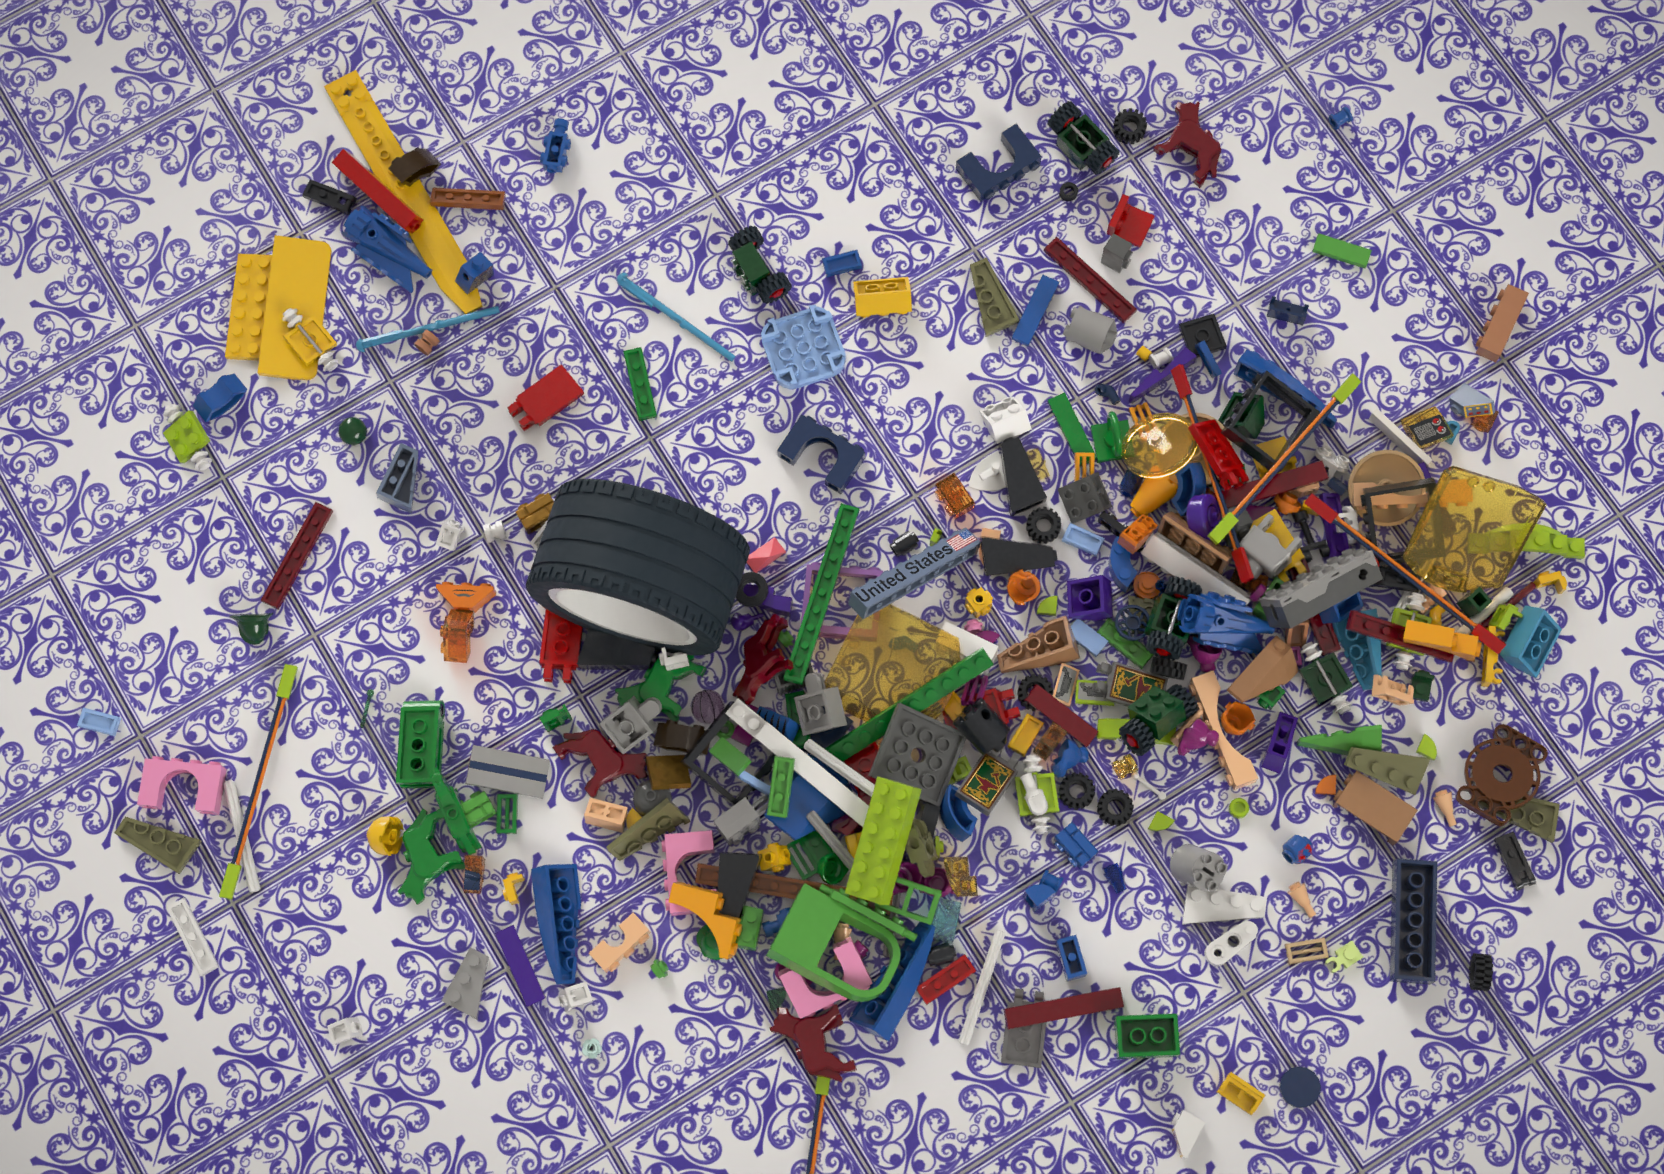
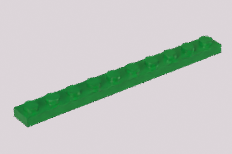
[784,503,860,685]
[824,647,994,762]

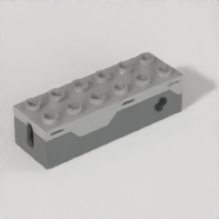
[1259,548,1383,629]

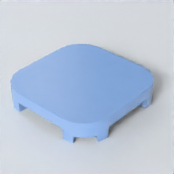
[761,305,846,389]

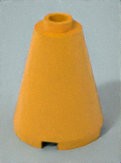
[1130,465,1178,518]

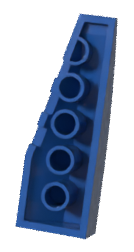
[1233,350,1337,429]
[531,864,581,985]
[849,922,936,1041]

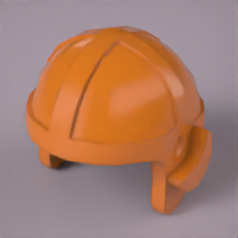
[1007,569,1041,605]
[1221,701,1256,735]

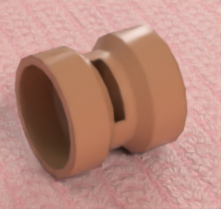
[414,330,440,356]

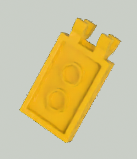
[1250,509,1307,582]

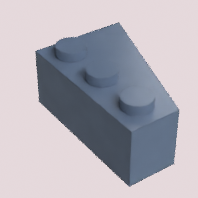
[376,443,419,514]

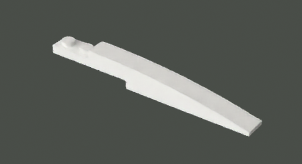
[725,699,869,827]

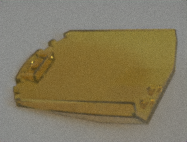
[1403,466,1547,593]
[825,604,961,722]

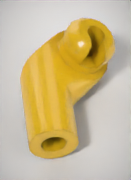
[1429,605,1446,626]

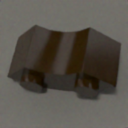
[388,148,441,187]
[653,720,710,755]

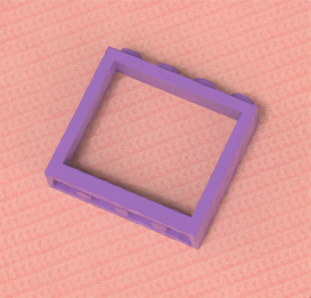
[801,562,883,642]

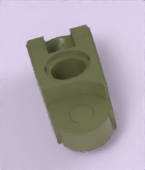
[906,819,938,877]

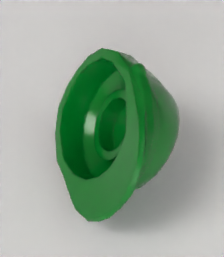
[817,852,849,885]
[696,925,723,960]

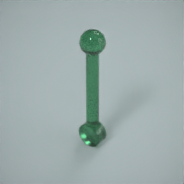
[360,689,374,728]

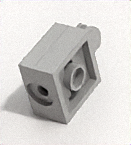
[794,672,847,736]
[599,696,662,754]
[713,795,769,846]

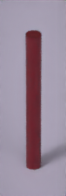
[1481,582,1536,629]

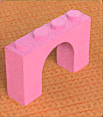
[137,756,227,815]
[662,830,717,916]
[779,936,873,1019]

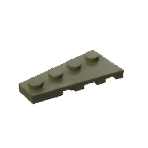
[114,817,202,874]

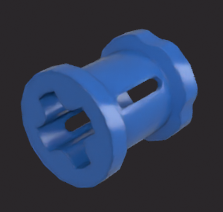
[1328,107,1353,130]
[1039,869,1064,894]

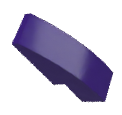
[743,584,793,617]

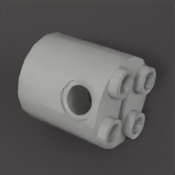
[1063,306,1117,354]
[1170,844,1228,892]

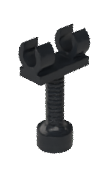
[1292,510,1330,563]

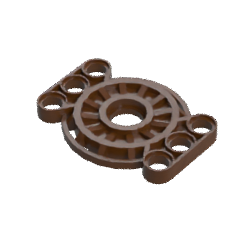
[1456,724,1548,826]

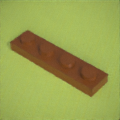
[430,188,506,210]

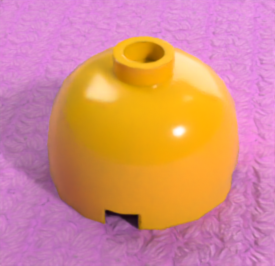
[367,816,404,856]

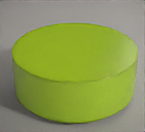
[1229,798,1249,819]

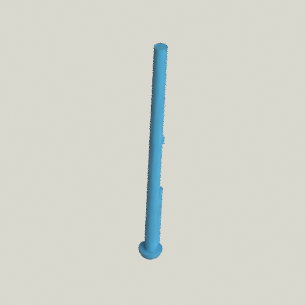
[616,273,736,362]
[356,306,500,352]

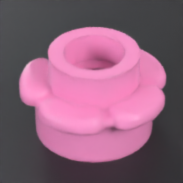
[964,619,983,635]

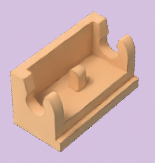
[1372,674,1414,706]
[584,798,628,833]

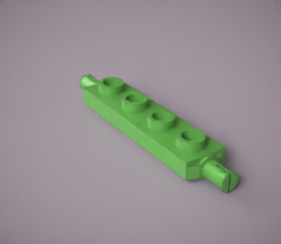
[819,883,918,942]

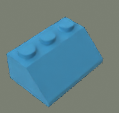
[1500,605,1562,678]

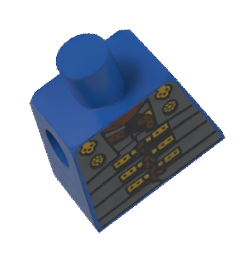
[455,252,494,295]

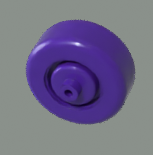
[1186,494,1222,540]

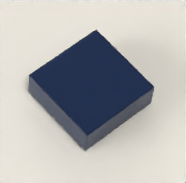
[1327,476,1348,496]

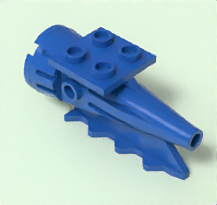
[342,205,433,294]
[1177,591,1275,654]

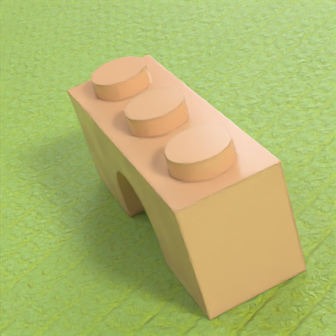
[589,912,651,973]

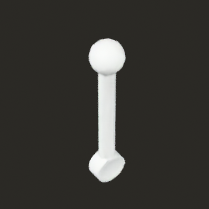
[1131,772,1166,800]

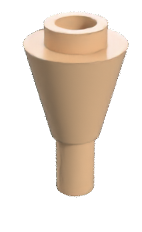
[1419,582,1447,615]
[1433,789,1457,827]
[1287,881,1316,918]
[834,923,852,960]

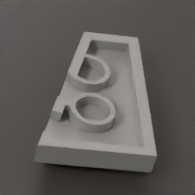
[442,947,489,1020]

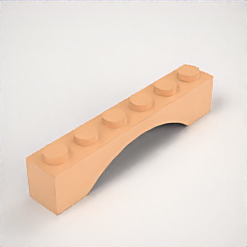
[1351,478,1472,510]
[1188,671,1258,790]

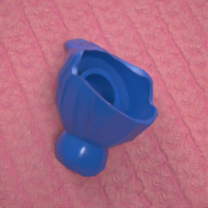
[1052,738,1089,778]

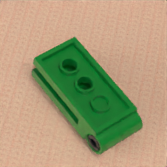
[396,700,445,789]

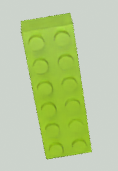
[845,777,922,905]

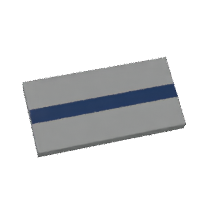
[465,745,550,799]

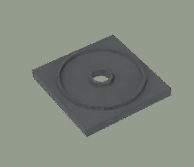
[868,703,966,807]

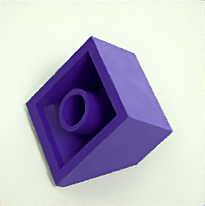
[1067,575,1113,621]

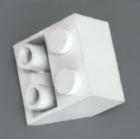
[979,396,1031,444]

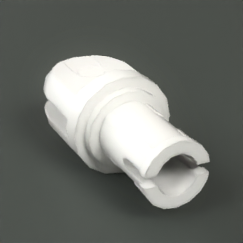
[1020,773,1048,816]

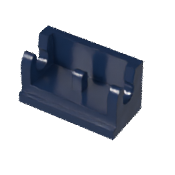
[1266,296,1309,325]

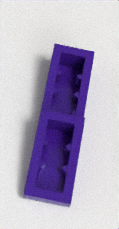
[1129,347,1197,404]
[495,924,546,1007]

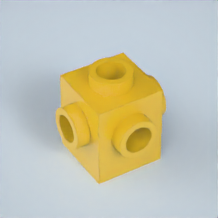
[964,587,993,618]
[757,843,791,873]

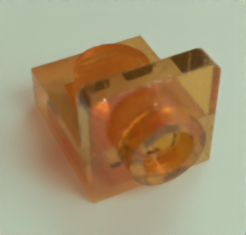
[1471,410,1499,433]

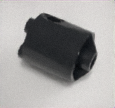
[952,697,1010,755]

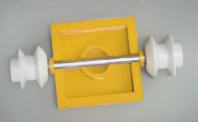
[282,308,339,372]

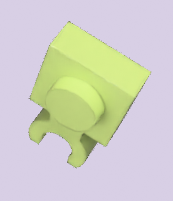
[1325,941,1364,973]

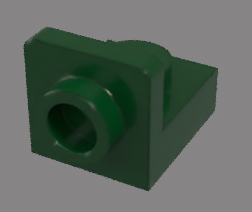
[1410,670,1435,702]

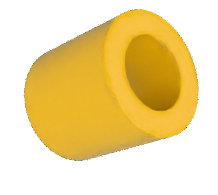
[1136,345,1152,362]

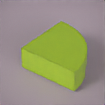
[930,528,942,547]
[1037,596,1058,616]
[1416,734,1437,761]
[1148,811,1175,831]

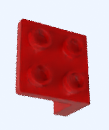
[1107,194,1155,247]

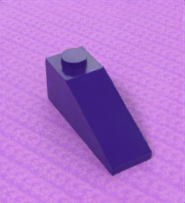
[1261,712,1298,774]

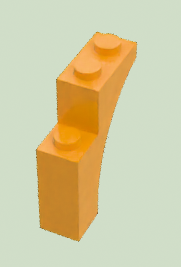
[1403,620,1482,662]
[668,882,742,960]

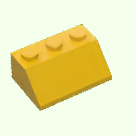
[853,277,912,318]

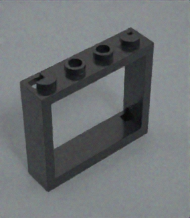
[1221,370,1320,472]
[1360,478,1445,566]
[681,701,776,806]

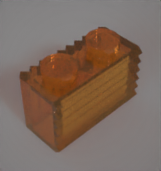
[934,473,975,519]

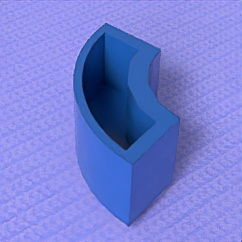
[193,373,247,422]
[1171,462,1206,516]
[1108,536,1138,593]
[940,784,978,842]

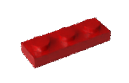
[916,954,976,1005]

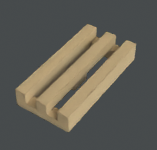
[1284,938,1329,965]

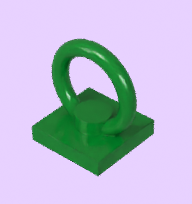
[1090,411,1135,463]

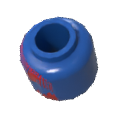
[1282,835,1312,864]

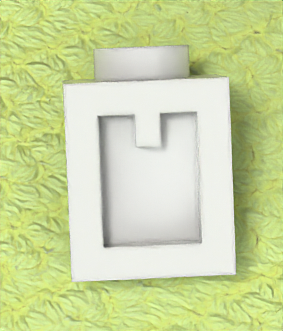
[436,520,465,551]
[659,647,690,671]
[559,982,593,1012]
[327,1017,363,1045]

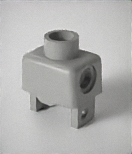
[1239,514,1302,580]

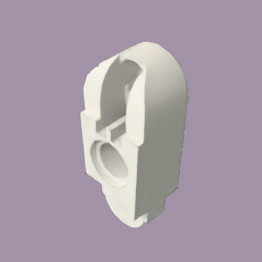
[1204,921,1258,967]

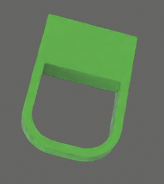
[766,883,900,1002]

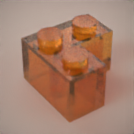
[440,609,474,663]

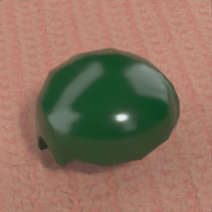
[338,417,367,446]

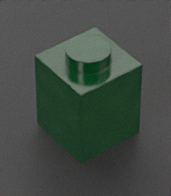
[1456,586,1492,618]

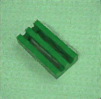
[496,794,518,834]
[787,838,818,880]

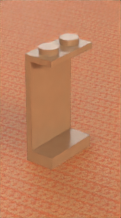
[1333,771,1418,846]

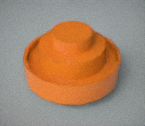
[1273,492,1302,515]
[1133,571,1162,599]

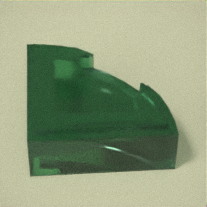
[766,987,787,1011]

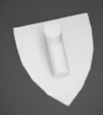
[968,451,1006,491]

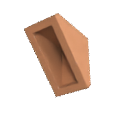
[1285,620,1309,648]

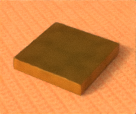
[646,755,692,790]

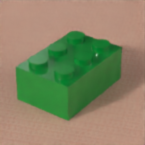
[1114,1014,1180,1059]

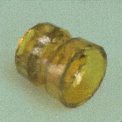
[1112,754,1138,780]

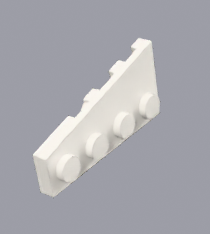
[1182,885,1267,925]

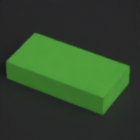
[709,737,751,776]

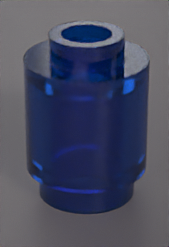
[1119,468,1144,498]

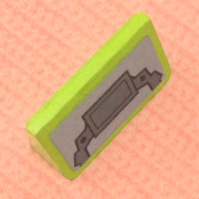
[1075,680,1114,706]

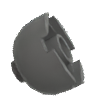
[633,780,672,816]

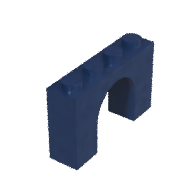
[956,123,1042,202]
[777,414,865,494]

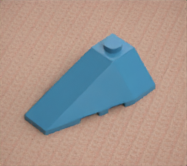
[1332,609,1382,690]

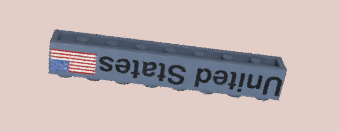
[848,527,981,620]

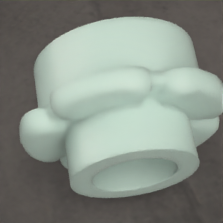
[582,1038,602,1059]

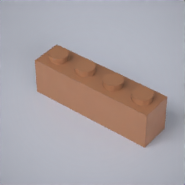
[1475,284,1529,363]

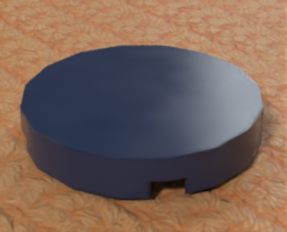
[1279,1066,1321,1108]

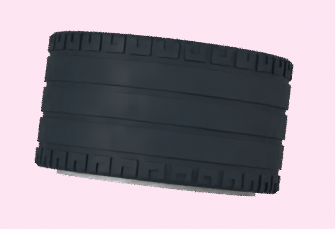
[526,479,750,655]

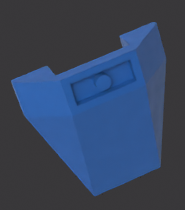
[764,754,853,841]

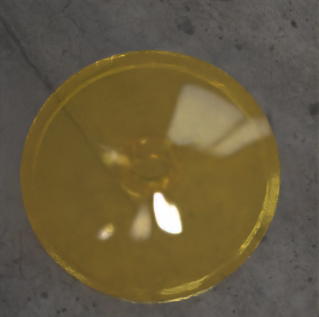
[1121,413,1197,478]

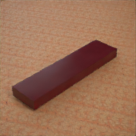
[1025,684,1098,747]

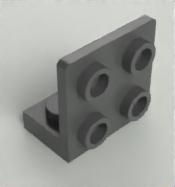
[1058,472,1113,524]

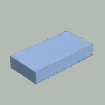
[1062,523,1105,557]
[1071,619,1108,657]
[77,708,121,737]
[735,771,771,796]

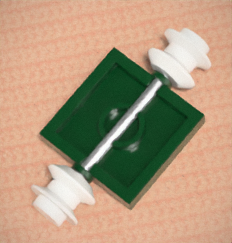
[1299,642,1353,715]

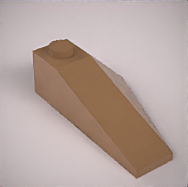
[997,615,1080,673]
[1227,635,1299,703]

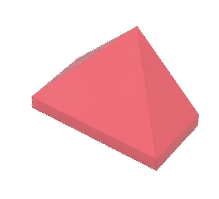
[747,537,786,573]

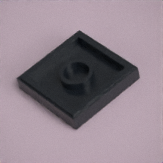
[1178,313,1227,358]

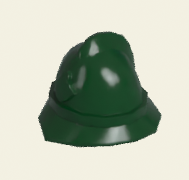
[229,613,273,645]

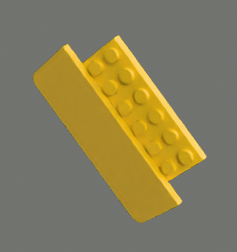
[225,235,331,380]

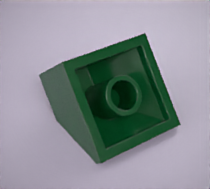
[1218,392,1265,439]

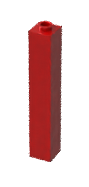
[331,149,423,234]

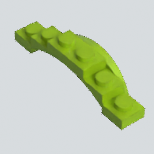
[1467,523,1585,559]

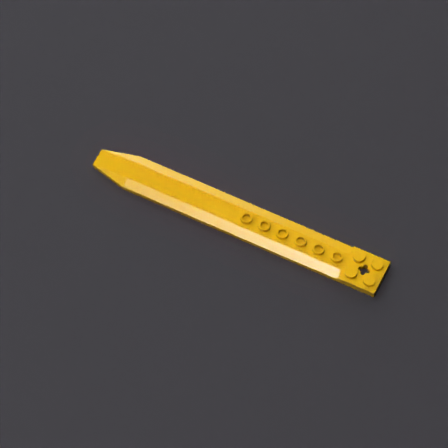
[324,70,483,314]

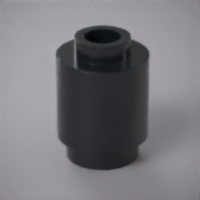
[890,531,919,557]
[927,942,956,967]

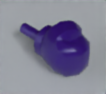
[730,612,764,631]

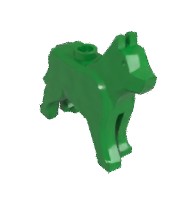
[615,655,707,722]
[430,767,482,856]
[398,808,467,905]

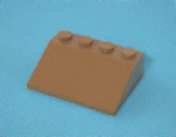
[1157,511,1233,575]

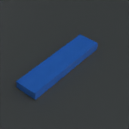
[1012,275,1059,347]

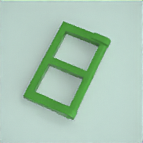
[874,876,942,925]

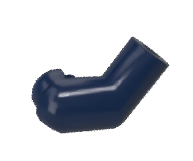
[1094,384,1121,405]

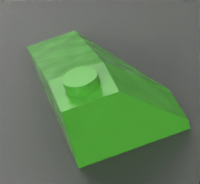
[1297,725,1382,756]

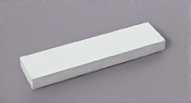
[1369,409,1432,467]
[166,898,219,977]

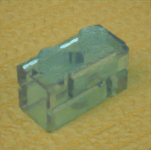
[931,898,961,944]

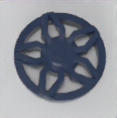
[1114,605,1150,641]

